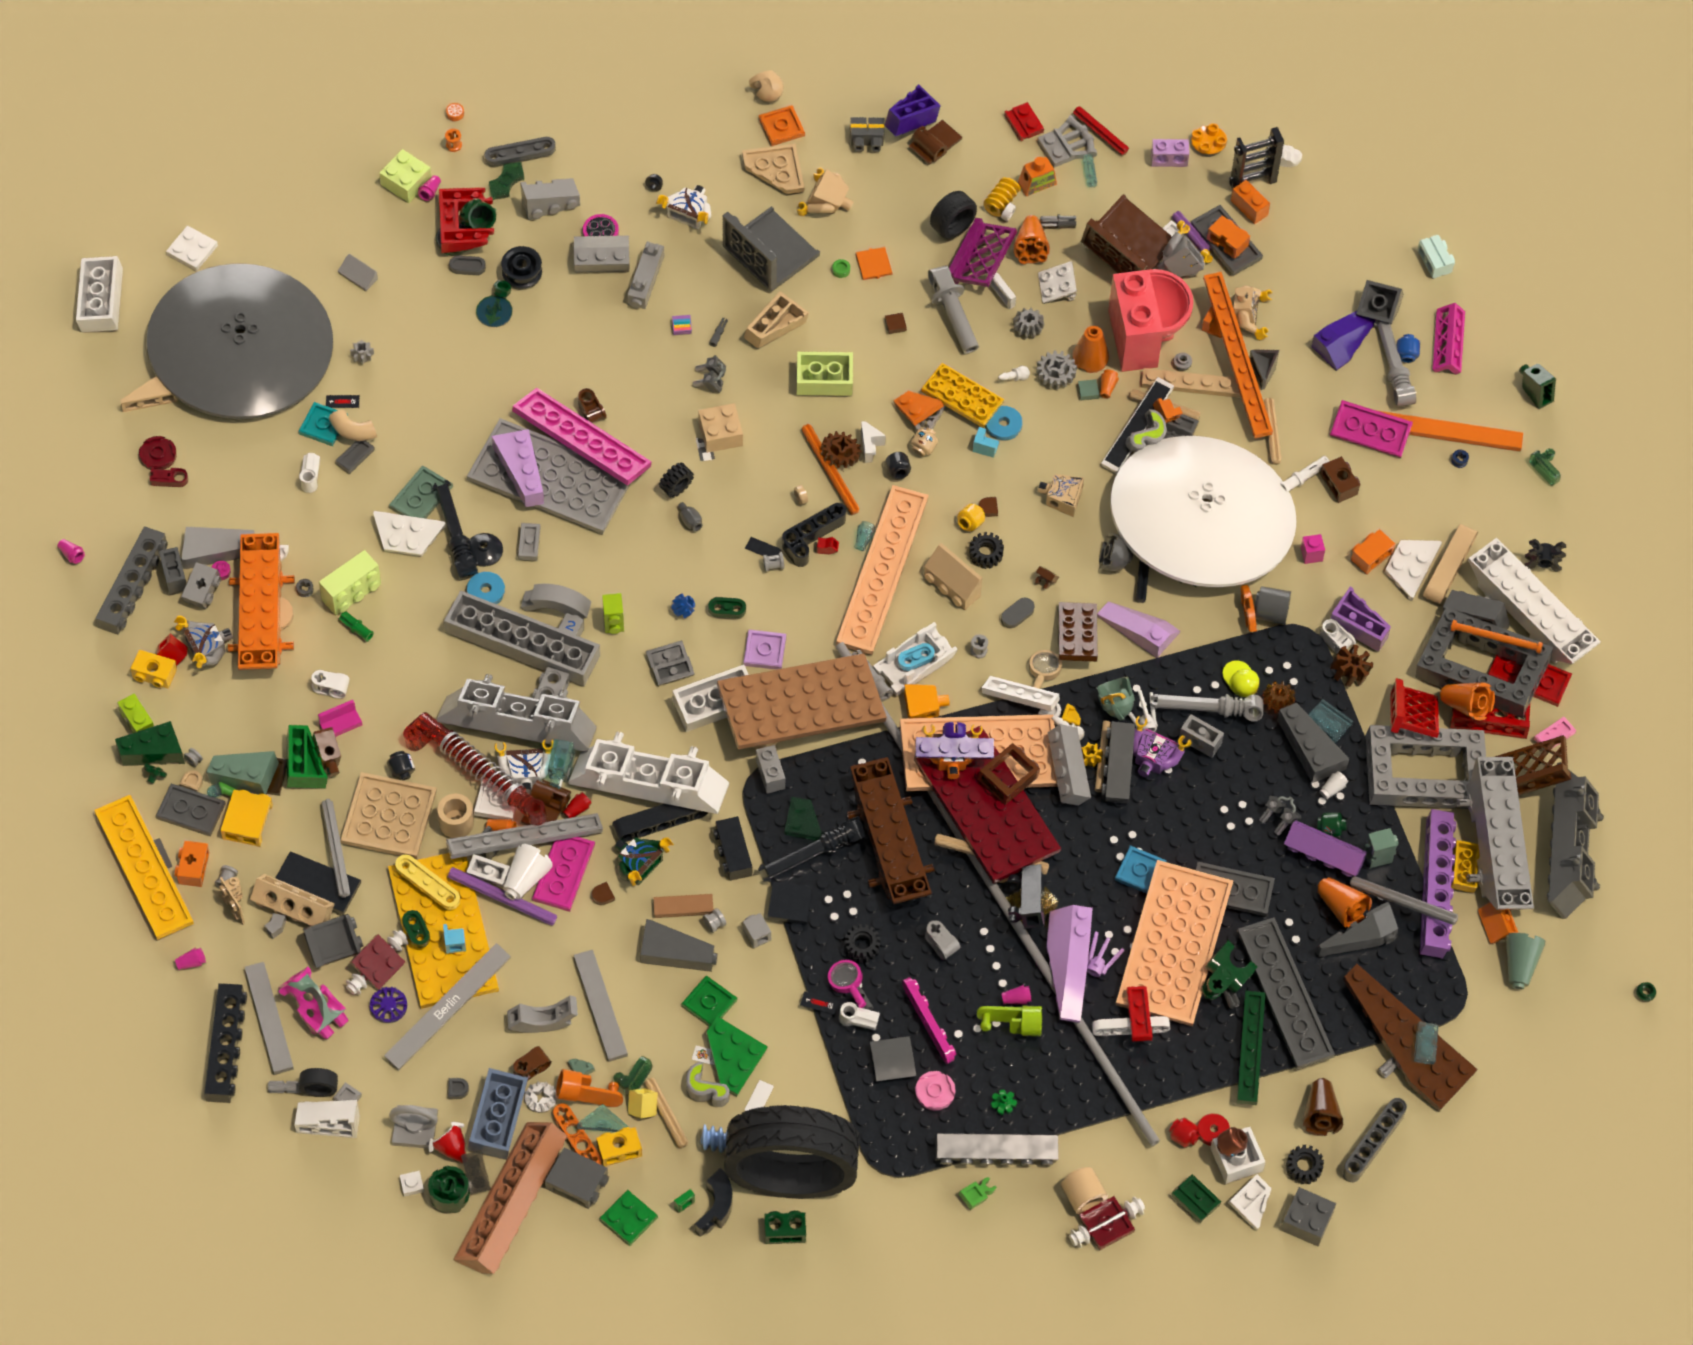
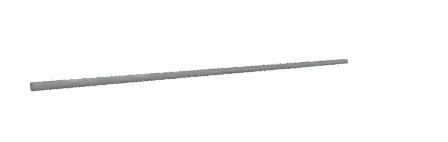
[836,642,1160,1146]

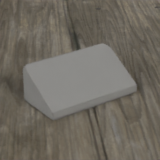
[338,254,378,291]

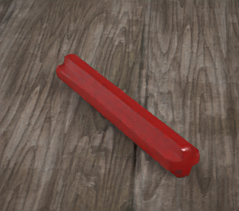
[1073,106,1129,155]

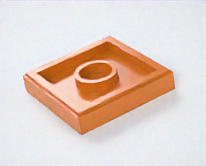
[759,105,805,146]

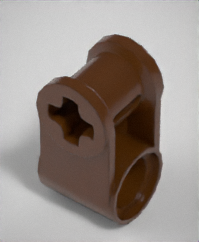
[578,388,607,424]
[513,1046,552,1080]

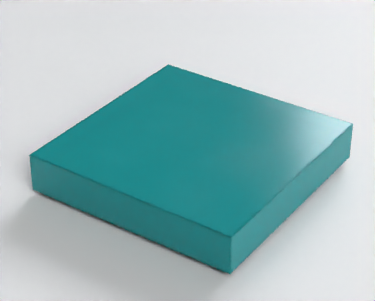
[298,402,348,447]

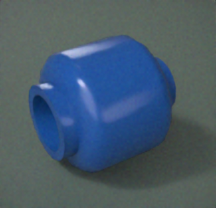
[1396,334,1420,363]

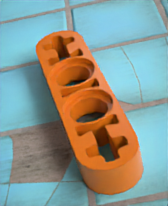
[553,1104,602,1165]

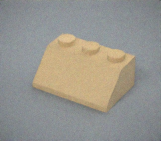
[924,543,982,610]

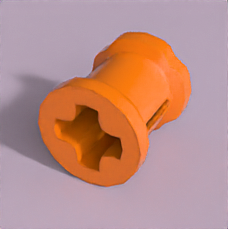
[445,129,462,152]

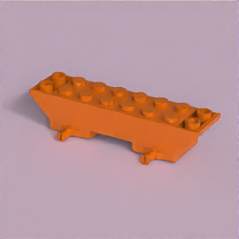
[228,533,295,670]

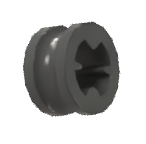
[296,579,314,597]

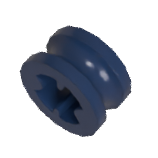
[1451,449,1469,468]

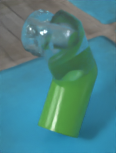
[207,782,237,797]

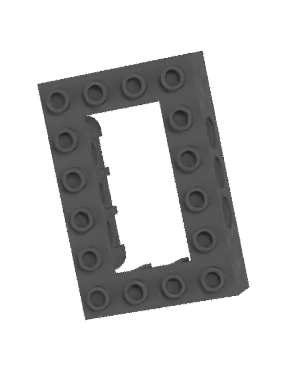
[1415,607,1553,718]

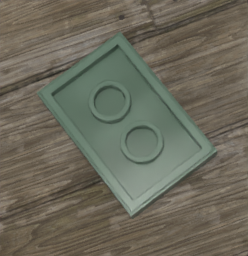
[389,465,453,519]

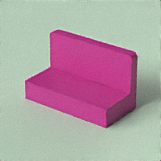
[318,700,363,737]

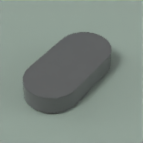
[449,255,486,275]
[1001,598,1035,628]

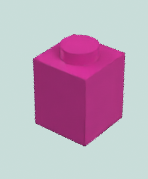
[1301,534,1325,564]

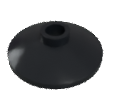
[470,533,503,567]

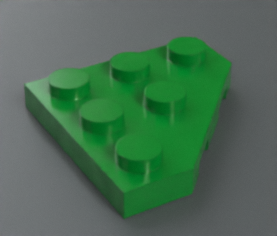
[706,1016,768,1097]

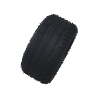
[930,191,977,239]

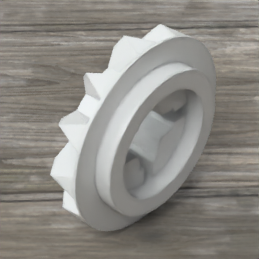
[525,1081,557,1112]

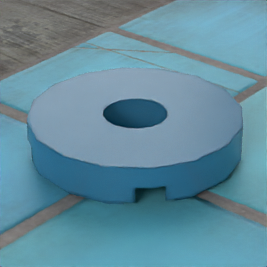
[986,406,1022,440]
[467,572,505,604]

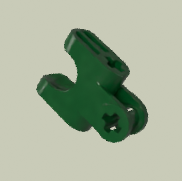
[1201,941,1258,1000]

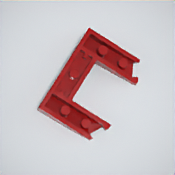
[439,187,494,253]

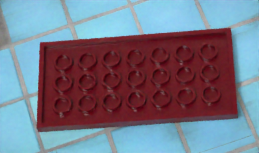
[914,725,1061,884]

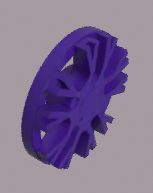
[370,987,408,1023]

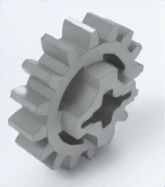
[1036,350,1077,389]

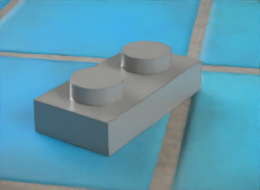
[518,523,541,560]

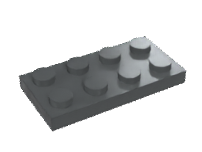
[1191,205,1263,275]
[1196,862,1275,917]

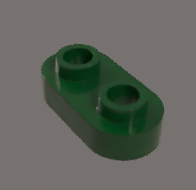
[708,597,746,619]
[402,910,430,948]

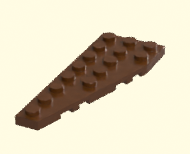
[1343,964,1478,1112]

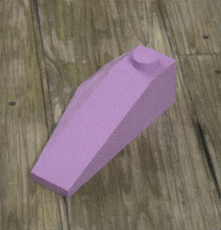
[1097,601,1180,658]

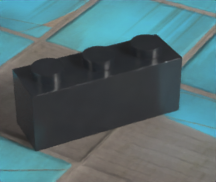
[713,816,753,881]

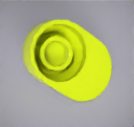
[1223,661,1259,697]

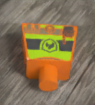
[1018,157,1057,197]

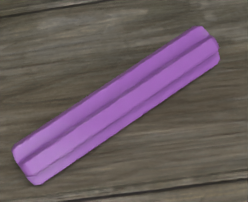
[1172,211,1210,252]

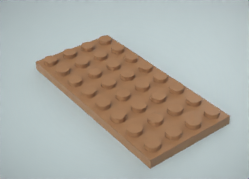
[717,653,887,750]

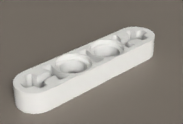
[1092,1016,1170,1036]

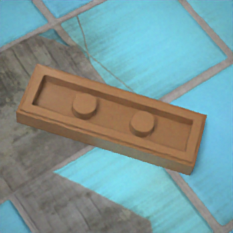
[653,894,714,918]

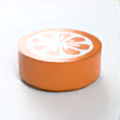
[446,103,464,121]

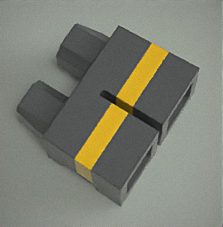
[850,117,885,152]

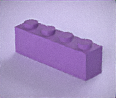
[1284,820,1368,877]

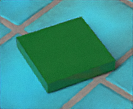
[681,975,737,1027]

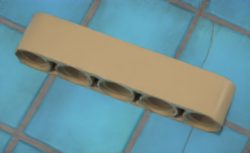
[1423,524,1478,605]

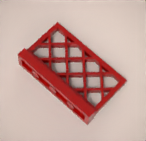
[1390,678,1439,738]
[1450,704,1530,739]

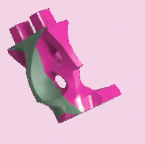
[278,966,349,1039]

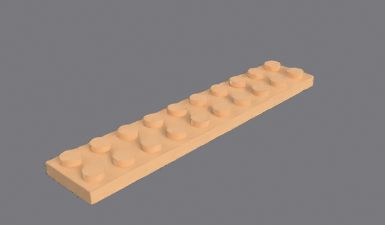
[836,485,928,655]

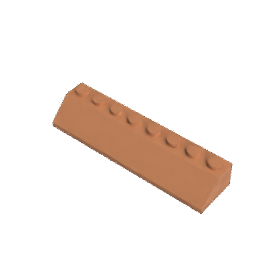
[453,1122,567,1274]

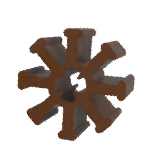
[1331,645,1373,687]

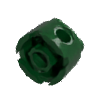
[428,1166,470,1213]

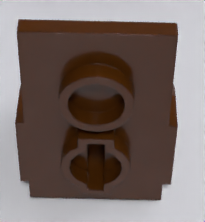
[909,119,962,165]
[521,780,571,825]

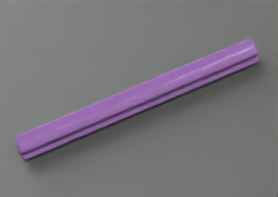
[448,867,557,925]

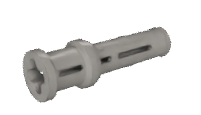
[851,650,894,702]

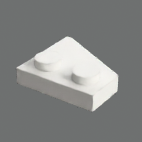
[1228,1174,1272,1231]

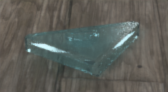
[577,1104,629,1132]

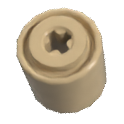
[437,793,474,838]
[1061,1167,1108,1214]

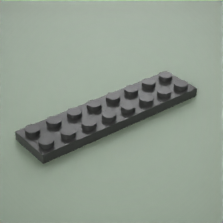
[1237,917,1335,1069]

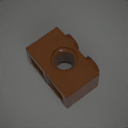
[1320,456,1361,503]

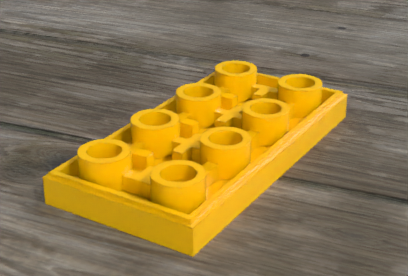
[921,363,1004,428]

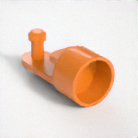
[556,1069,623,1107]

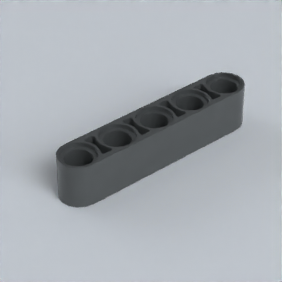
[1343,1098,1407,1182]

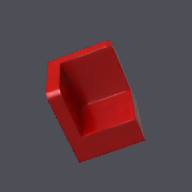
[157,633,188,666]

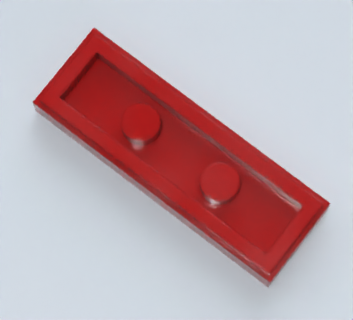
[1126,986,1152,1041]

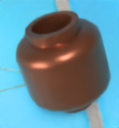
[1217,1127,1248,1157]

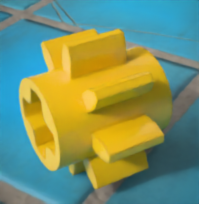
[1081,742,1103,767]

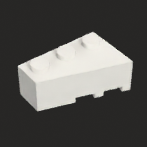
[295,1100,360,1138]

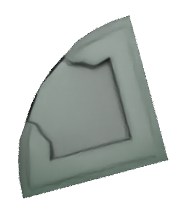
[568,1059,595,1075]

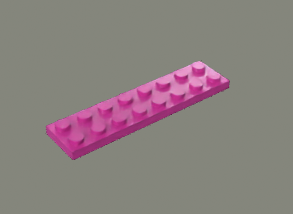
[512,388,652,486]

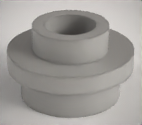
[1174,353,1192,371]

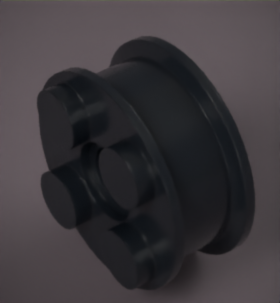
[501,246,542,289]

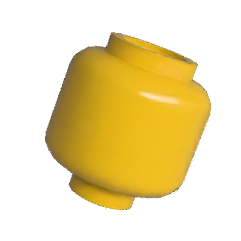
[957,504,985,532]

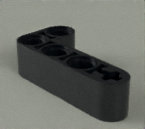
[782,503,846,567]

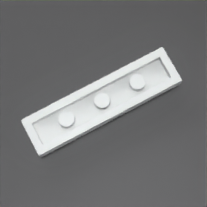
[982,676,1060,711]

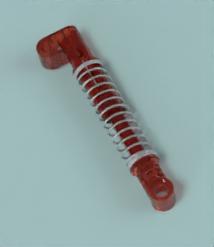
[403,712,547,826]

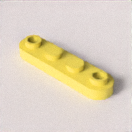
[395,855,460,910]

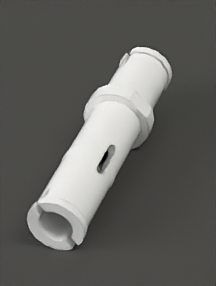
[1280,456,1329,492]

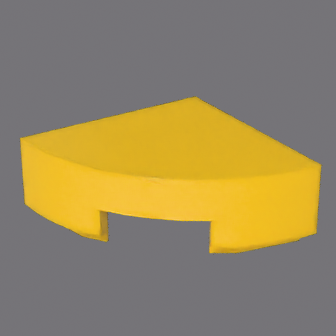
[1062,703,1081,727]

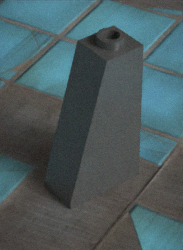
[641,919,718,972]

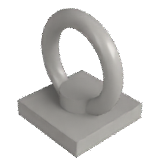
[389,1105,438,1149]

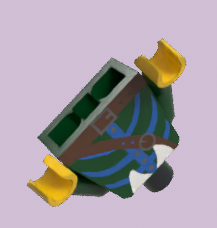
[614,837,674,886]

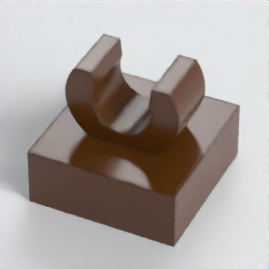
[1035,566,1059,589]

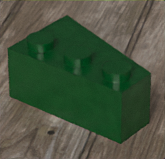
[115,721,185,766]

